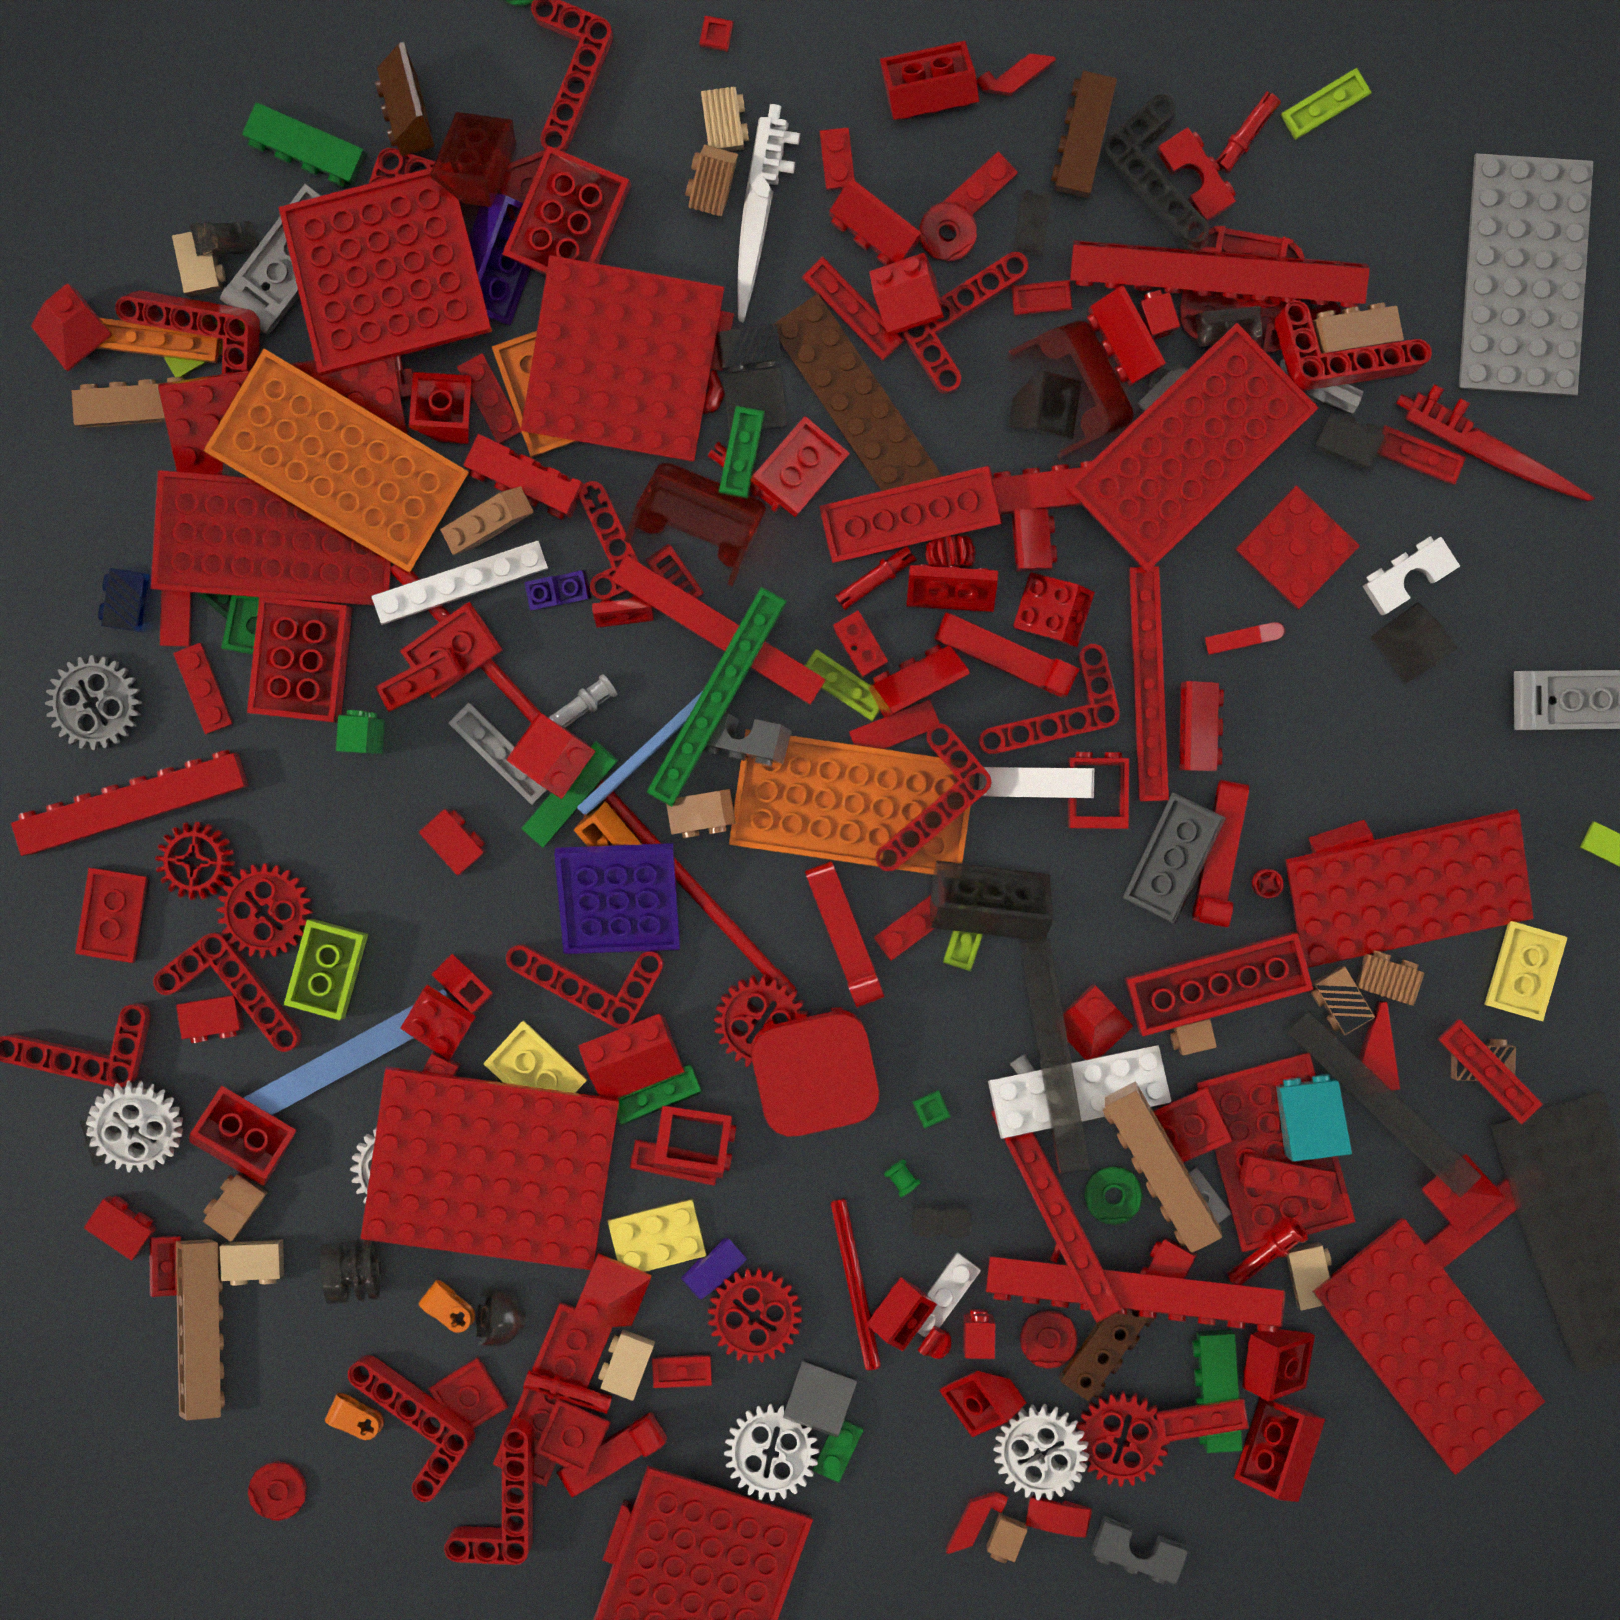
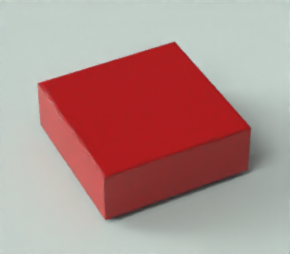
[699,15,734,52]

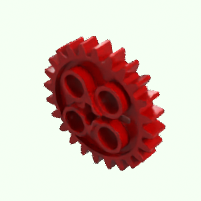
[216,863,313,958]
[714,974,809,1067]
[707,1267,802,1363]
[1076,1390,1170,1487]

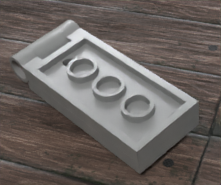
[220,184,321,335]
[1514,670,1620,730]

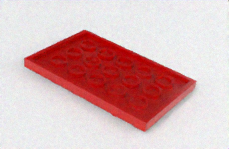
[1195,1052,1356,1252]

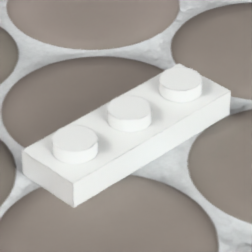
[918,1252,981,1338]

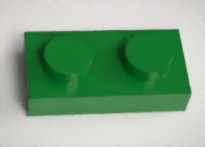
[812,1419,863,1483]

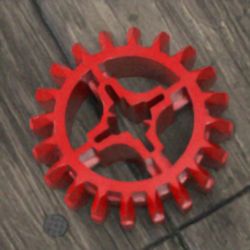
[155,822,235,900]

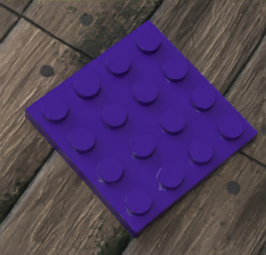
[554,843,680,954]

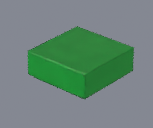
[912,1089,951,1129]

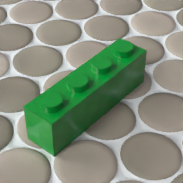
[242,102,367,187]
[336,710,385,754]
[1192,1329,1242,1453]

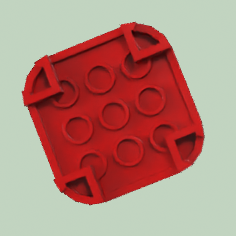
[1179,226,1305,355]
[751,1007,879,1137]

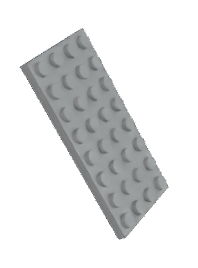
[1459,153,1593,396]

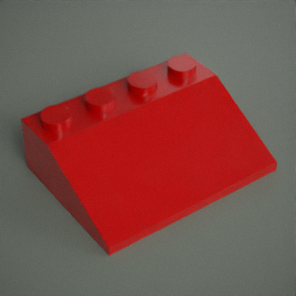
[502,146,631,276]
[247,597,353,723]

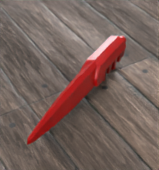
[1396,384,1595,501]

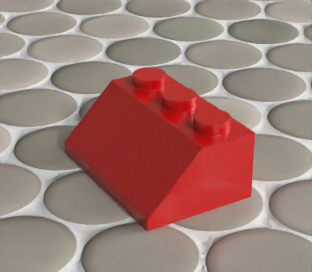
[880,41,979,120]
[829,178,921,266]
[1087,285,1166,387]
[868,644,970,719]
[1179,681,1224,771]
[578,1014,685,1099]
[189,1085,297,1186]
[1234,1397,1325,1502]

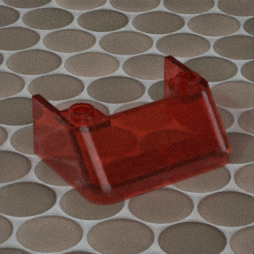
[1007,320,1134,460]
[624,463,766,587]

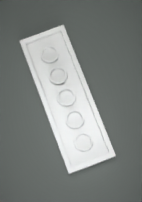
[988,1045,1172,1139]

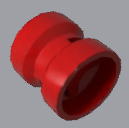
[1251,869,1284,899]

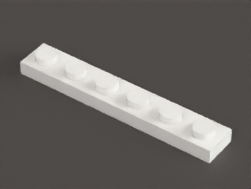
[372,541,548,625]

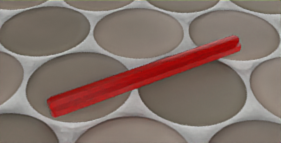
[831,1199,881,1370]

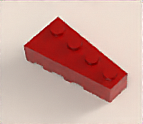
[463,434,584,520]

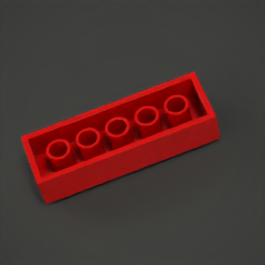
[1124,932,1313,1036]

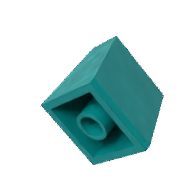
[1276,1074,1352,1162]

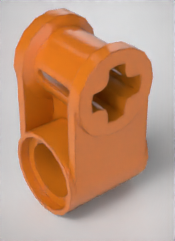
[418,1280,476,1333]
[325,1393,384,1440]

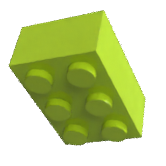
[284,919,368,1020]

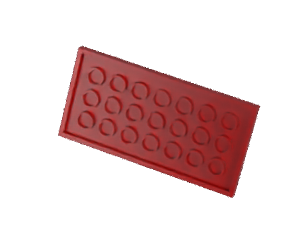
[1066,323,1318,572]
[158,357,409,478]
[150,470,391,606]
[1285,809,1534,968]
[1312,1218,1545,1475]

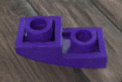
[524,570,592,611]
[681,1238,747,1299]

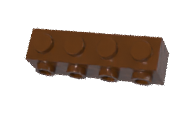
[1051,70,1117,198]
[1059,1310,1158,1402]

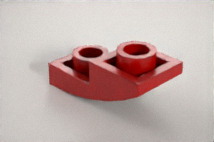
[1025,1495,1092,1538]

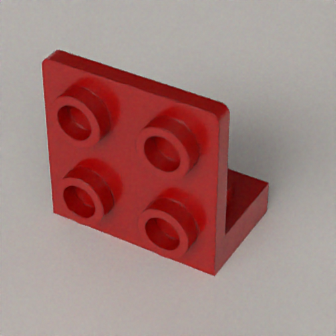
[1013,572,1095,648]

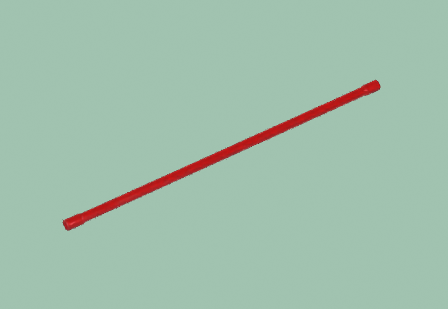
[390,564,796,993]

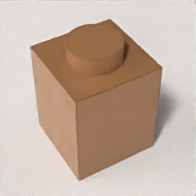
[1170,1019,1217,1055]
[986,1513,1027,1563]

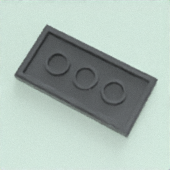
[1123,792,1226,924]

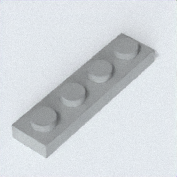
[449,703,547,805]

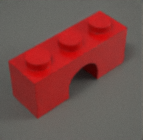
[1156,127,1236,225]
[1239,1153,1336,1202]

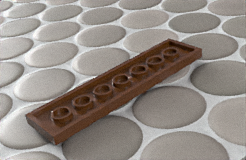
[771,294,943,491]

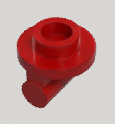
[917,1326,951,1359]

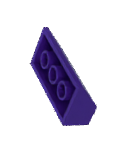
[469,191,531,326]

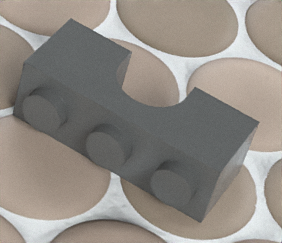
[703,713,792,767]
[1091,1516,1188,1585]

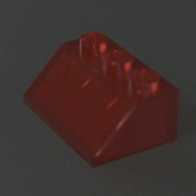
[430,112,516,207]

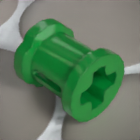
[883,1159,921,1198]

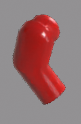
[703,370,725,414]

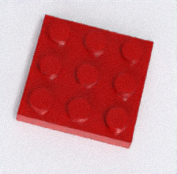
[1235,485,1360,610]

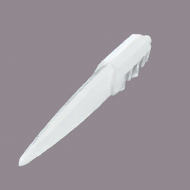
[738,104,800,323]

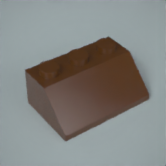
[375,42,435,156]

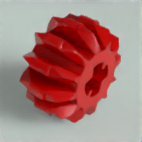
[925,535,976,568]

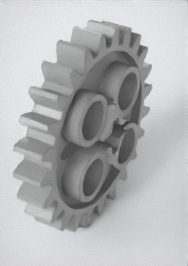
[45,655,142,750]

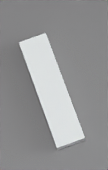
[978,767,1094,798]

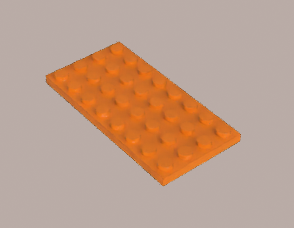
[203,349,469,573]
[729,729,976,879]

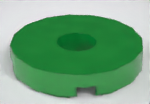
[1084,1166,1143,1225]

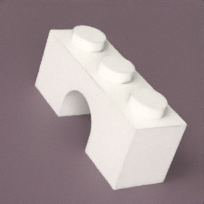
[1362,536,1460,616]

